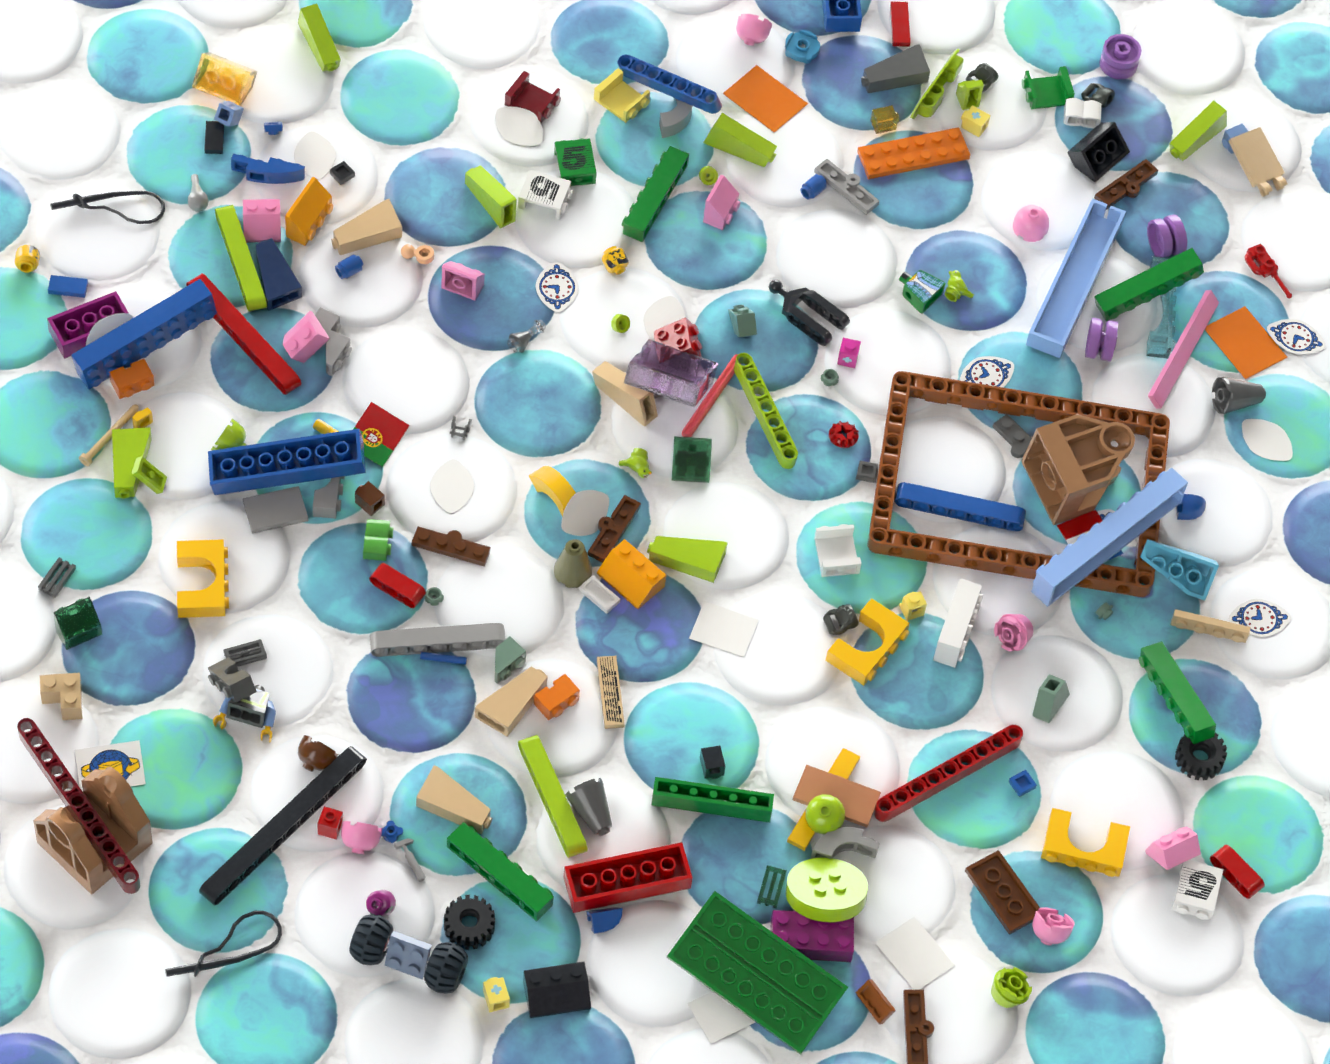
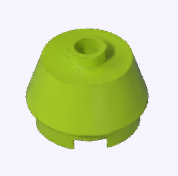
[991,967,1032,1008]

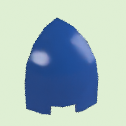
[1176,494,1206,520]
[586,907,623,934]

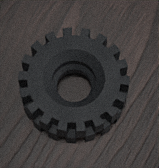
[1175,732,1227,781]
[444,895,495,950]

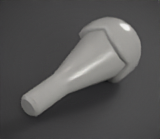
[188,174,209,212]

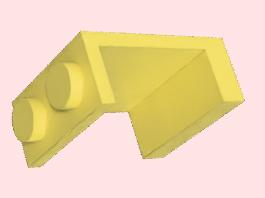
[594,68,650,123]

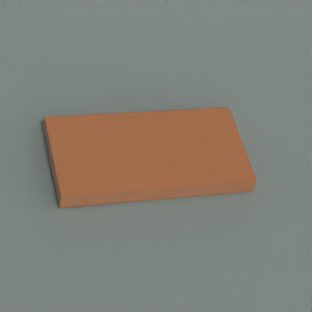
[792,764,881,828]

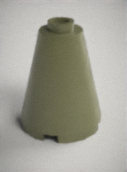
[554,539,592,588]

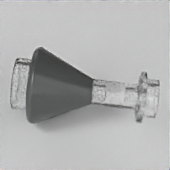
[507,319,546,353]

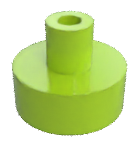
[699,166,718,185]
[611,314,630,333]

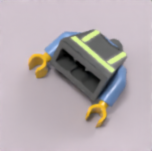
[213,685,276,743]

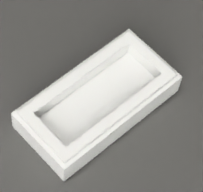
[579,575,620,614]

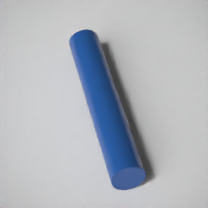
[420,652,467,665]

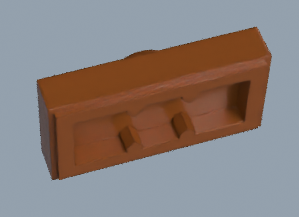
[855,979,896,1025]

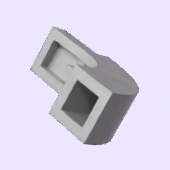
[659,99,693,138]
[811,827,880,859]

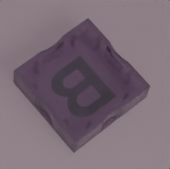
[624,339,719,408]

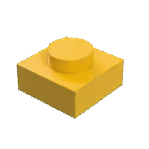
[132,407,153,428]

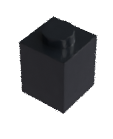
[700,745,725,779]

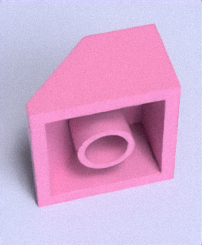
[703,175,740,230]
[243,199,281,243]
[441,261,485,301]
[283,311,330,363]
[1145,826,1201,870]

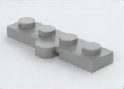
[814,159,879,215]

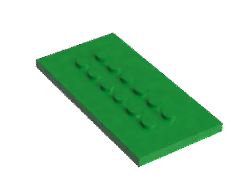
[666,891,848,1055]

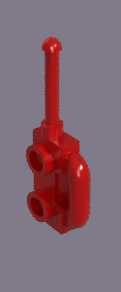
[1245,243,1292,299]

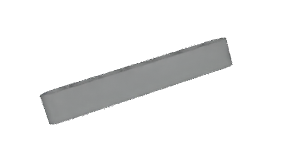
[369,623,506,657]

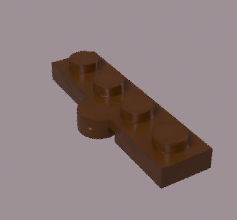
[1094,159,1158,210]
[588,495,641,563]
[412,526,491,567]
[903,990,934,1064]

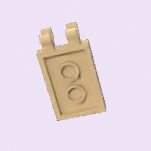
[1228,127,1287,197]

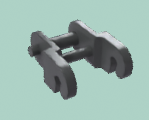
[449,416,472,440]

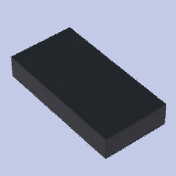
[204,121,224,154]

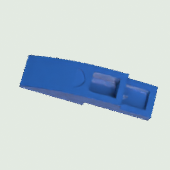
[231,153,305,184]

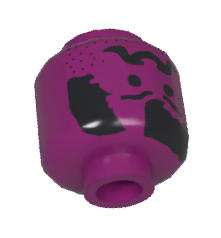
[366,890,396,916]

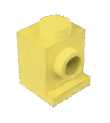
[899,591,927,621]

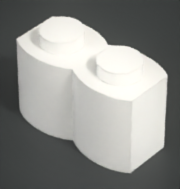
[1064,98,1102,129]

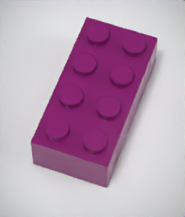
[47,291,129,359]
[771,910,854,962]

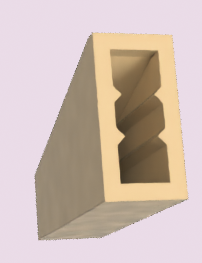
[331,199,402,255]
[592,361,658,427]
[475,666,548,737]
[416,765,492,835]

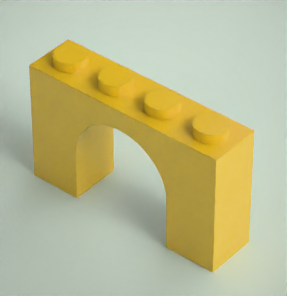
[177,539,229,618]
[825,598,910,686]
[1041,808,1130,877]

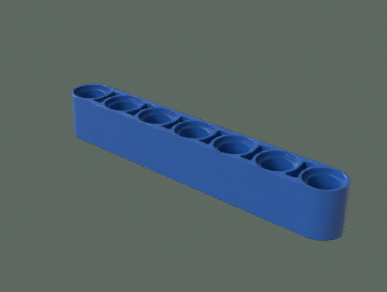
[617,54,722,114]
[894,482,1026,532]

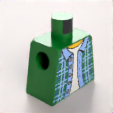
[899,270,945,314]

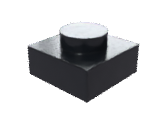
[330,161,355,185]

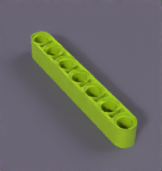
[215,205,267,312]
[734,353,798,469]
[518,735,588,858]

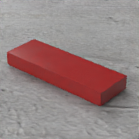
[890,1,911,47]

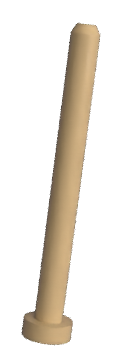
[79,404,139,466]

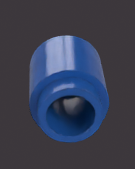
[800,174,827,200]
[335,254,364,279]

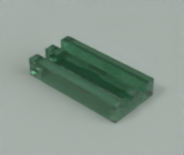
[757,865,787,908]

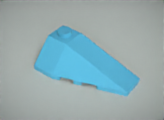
[1140,539,1219,601]

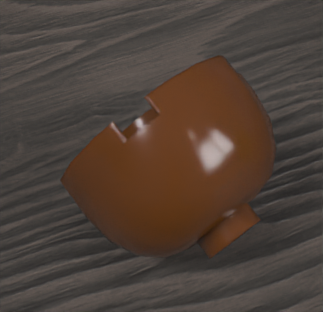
[297,735,339,772]

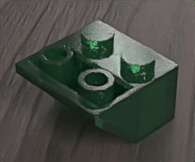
[671,436,712,483]
[53,596,102,650]

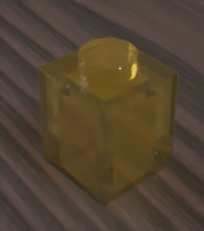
[870,105,899,134]

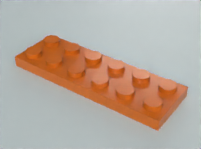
[857,127,970,179]

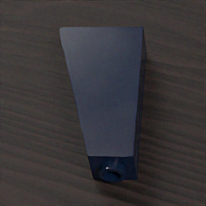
[255,238,302,311]

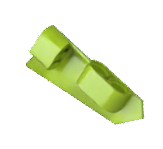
[910,49,964,119]

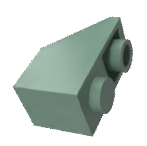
[728,305,757,337]
[494,636,526,684]
[1032,674,1070,723]

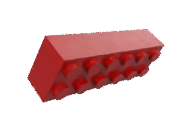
[563,842,693,913]

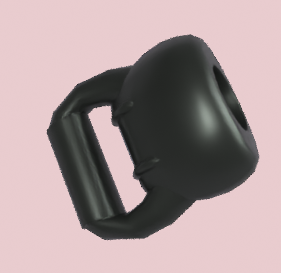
[966,63,999,92]
[1081,83,1115,108]
[823,604,859,635]

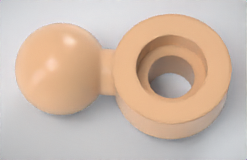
[401,244,434,264]

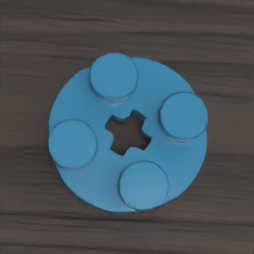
[785,30,820,64]

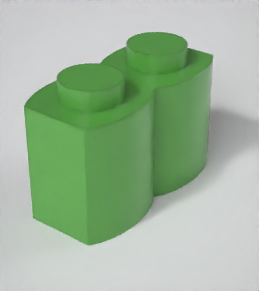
[363,519,394,561]

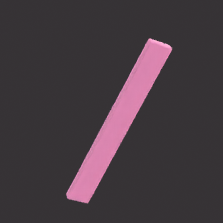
[1148,290,1219,409]

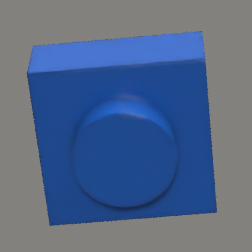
[264,122,283,135]
[1008,770,1037,797]

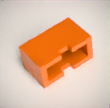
[109,359,154,399]
[534,674,580,721]

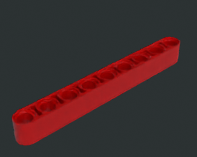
[186,273,302,395]
[874,724,1023,822]

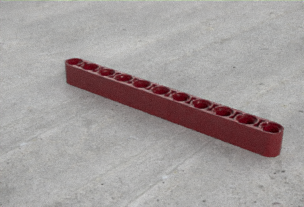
[17,718,140,894]

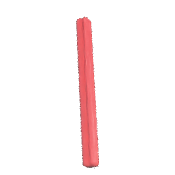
[682,354,738,439]

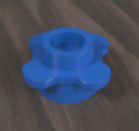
[381,821,403,843]

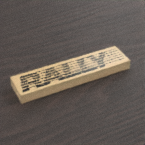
[597,656,625,729]

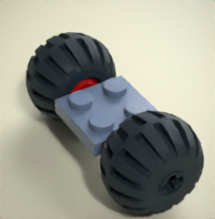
[349,914,468,994]

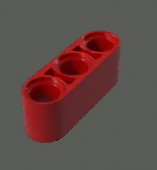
[369,563,426,608]
[1210,845,1265,899]

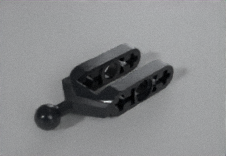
[768,280,850,346]

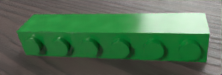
[621,146,689,242]
[1094,248,1204,321]
[1139,641,1216,744]
[651,777,774,823]
[447,822,554,922]

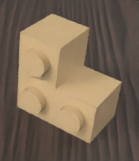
[40,673,83,720]

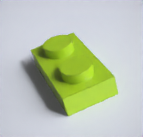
[132,456,167,494]

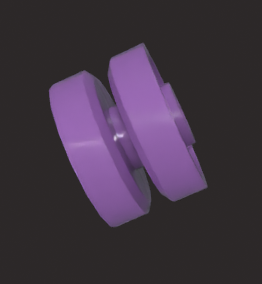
[1099,34,1142,79]
[1147,214,1187,259]
[1085,317,1118,362]

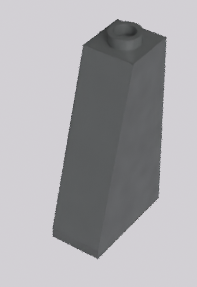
[861,44,930,93]

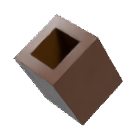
[355,481,385,516]

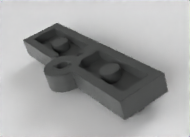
[993,414,1032,458]

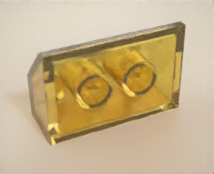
[192,52,258,106]

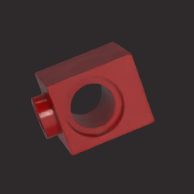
[317,806,343,840]

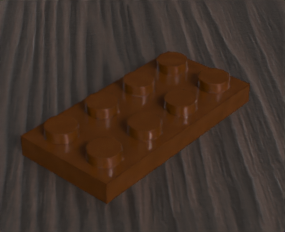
[965,850,1040,935]

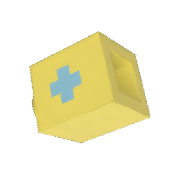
[961,105,991,137]
[483,977,510,1013]

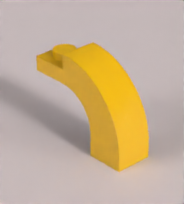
[529,466,576,517]

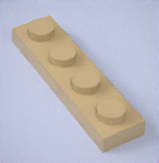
[1170,609,1251,643]

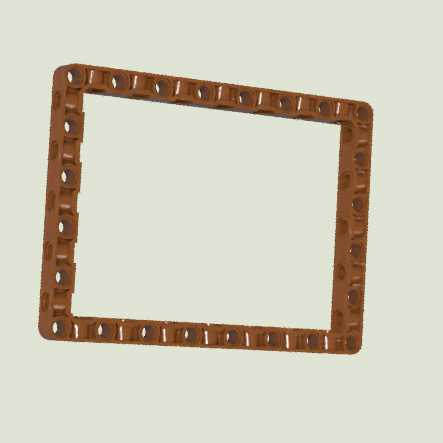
[867,371,1170,597]

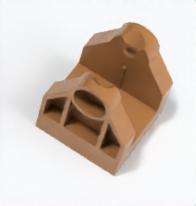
[1021,414,1135,526]
[33,767,153,895]

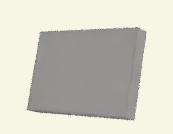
[243,486,308,534]

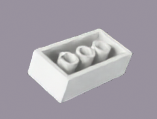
[933,578,984,668]

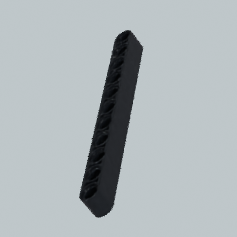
[199,746,367,905]

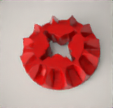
[829,421,859,448]

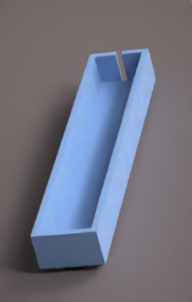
[1026,198,1126,358]
[1031,468,1188,607]

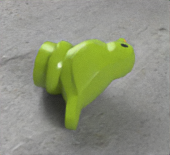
[944,270,974,302]
[619,448,652,478]

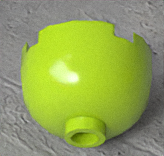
[211,419,247,450]
[805,794,845,835]

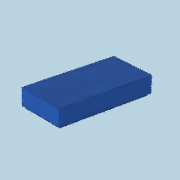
[48,275,88,298]

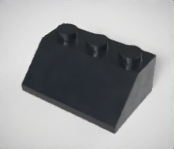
[1067,122,1130,182]
[523,961,591,1018]

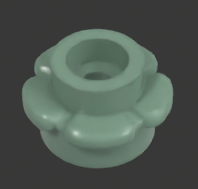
[821,369,839,386]
[425,587,444,606]
[1095,602,1113,620]

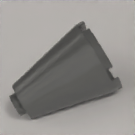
[1212,377,1266,414]
[565,778,612,836]

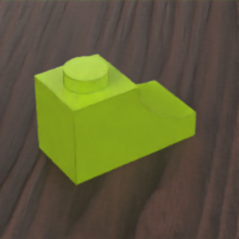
[956,80,984,110]

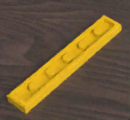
[787,748,861,851]

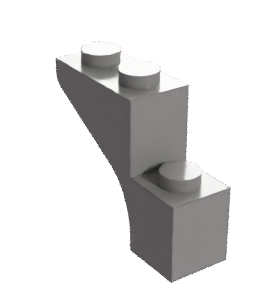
[315,307,352,376]

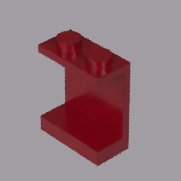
[504,71,561,123]

